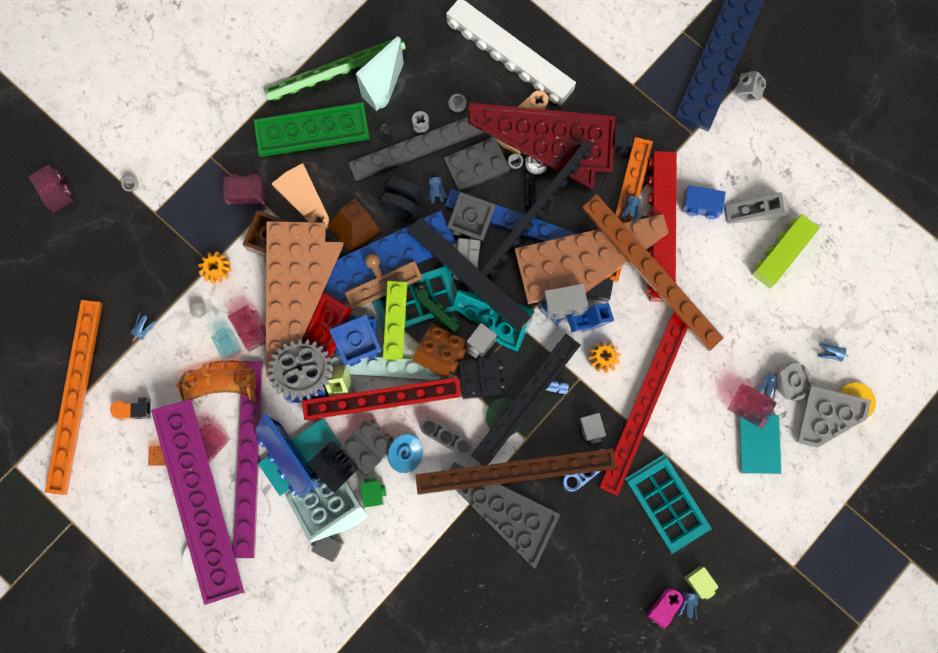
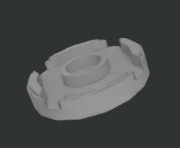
[776,362,811,401]

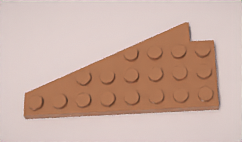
[515,214,668,304]

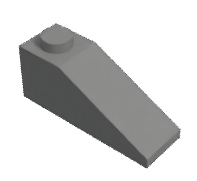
[725,192,789,224]

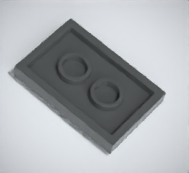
[444,137,510,192]

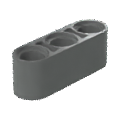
[420,417,472,456]

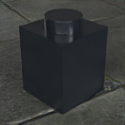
[614,124,634,155]
[586,279,614,303]

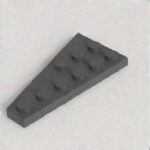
[450,462,560,569]

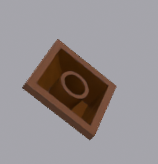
[328,198,381,253]

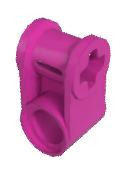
[647,588,683,629]

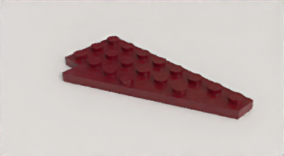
[468,103,615,189]

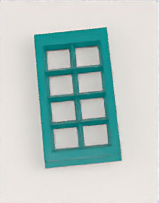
[373,267,457,332]
[625,454,711,554]

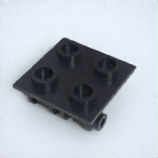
[306,441,358,493]

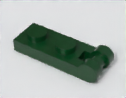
[417,289,459,334]

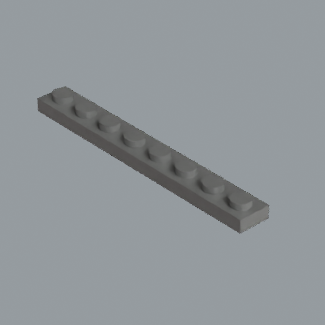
[348,117,484,181]

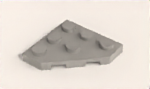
[797,386,871,448]

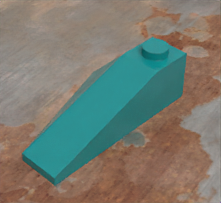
[453,290,535,352]

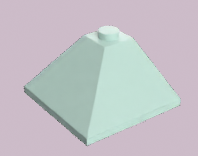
[356,36,404,111]
[286,476,369,543]

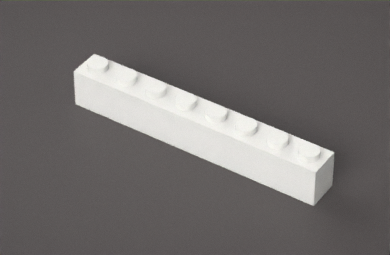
[446,0,576,106]

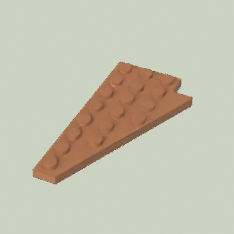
[266,221,343,377]

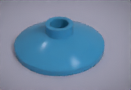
[387,434,423,473]

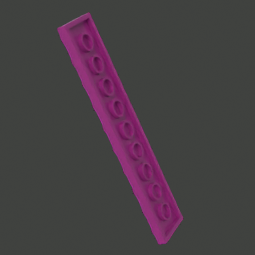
[151,399,244,605]

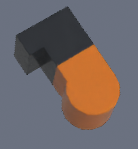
[110,397,151,420]

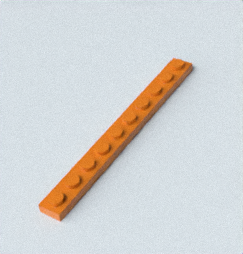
[45,300,102,495]

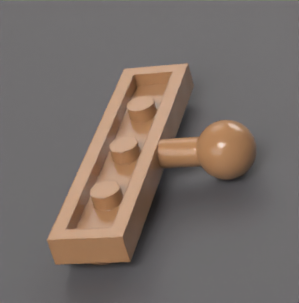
[345,254,423,310]

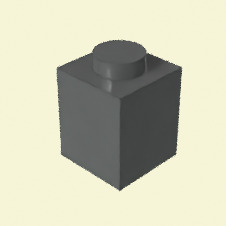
[311,536,344,562]

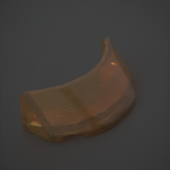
[176,360,256,401]

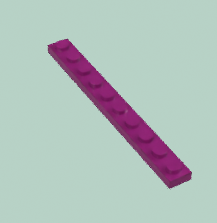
[234,361,263,558]

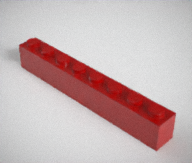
[646,151,677,302]
[302,377,461,421]

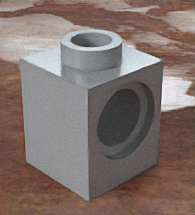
[579,413,606,444]

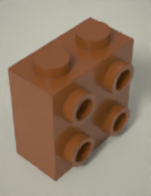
[412,324,467,378]

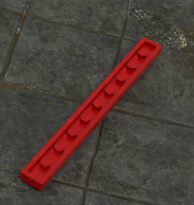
[599,312,688,496]

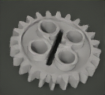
[267,339,333,401]

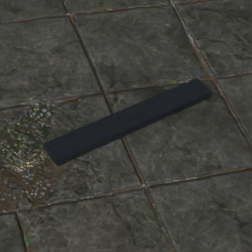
[407,218,532,332]
[470,333,581,465]

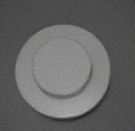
[448,94,467,112]

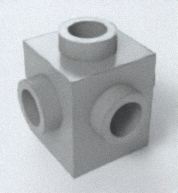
[736,71,766,102]

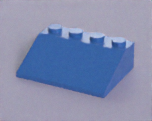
[255,413,322,498]

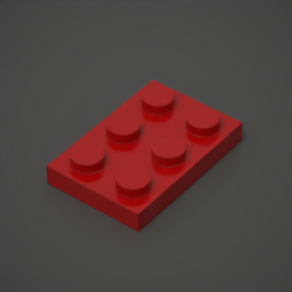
[302,292,353,358]

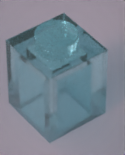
[211,328,243,361]

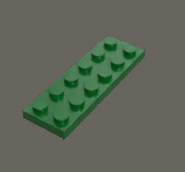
[254,102,370,157]

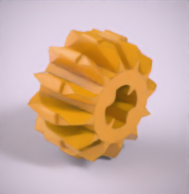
[198,252,232,284]
[588,340,621,373]

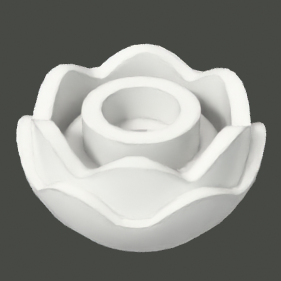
[525,156,547,174]

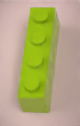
[752,214,820,289]
[382,280,407,360]

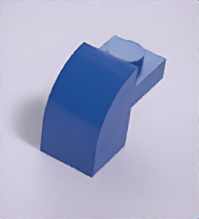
[566,303,614,333]

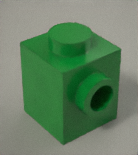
[360,478,387,508]

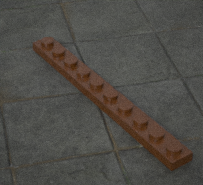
[415,448,616,495]

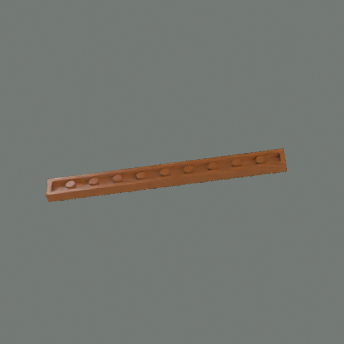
[581,194,724,351]

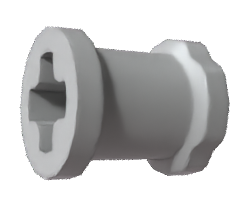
[412,111,429,134]

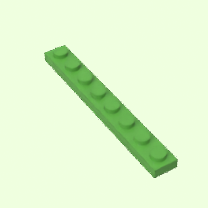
[264,36,406,101]

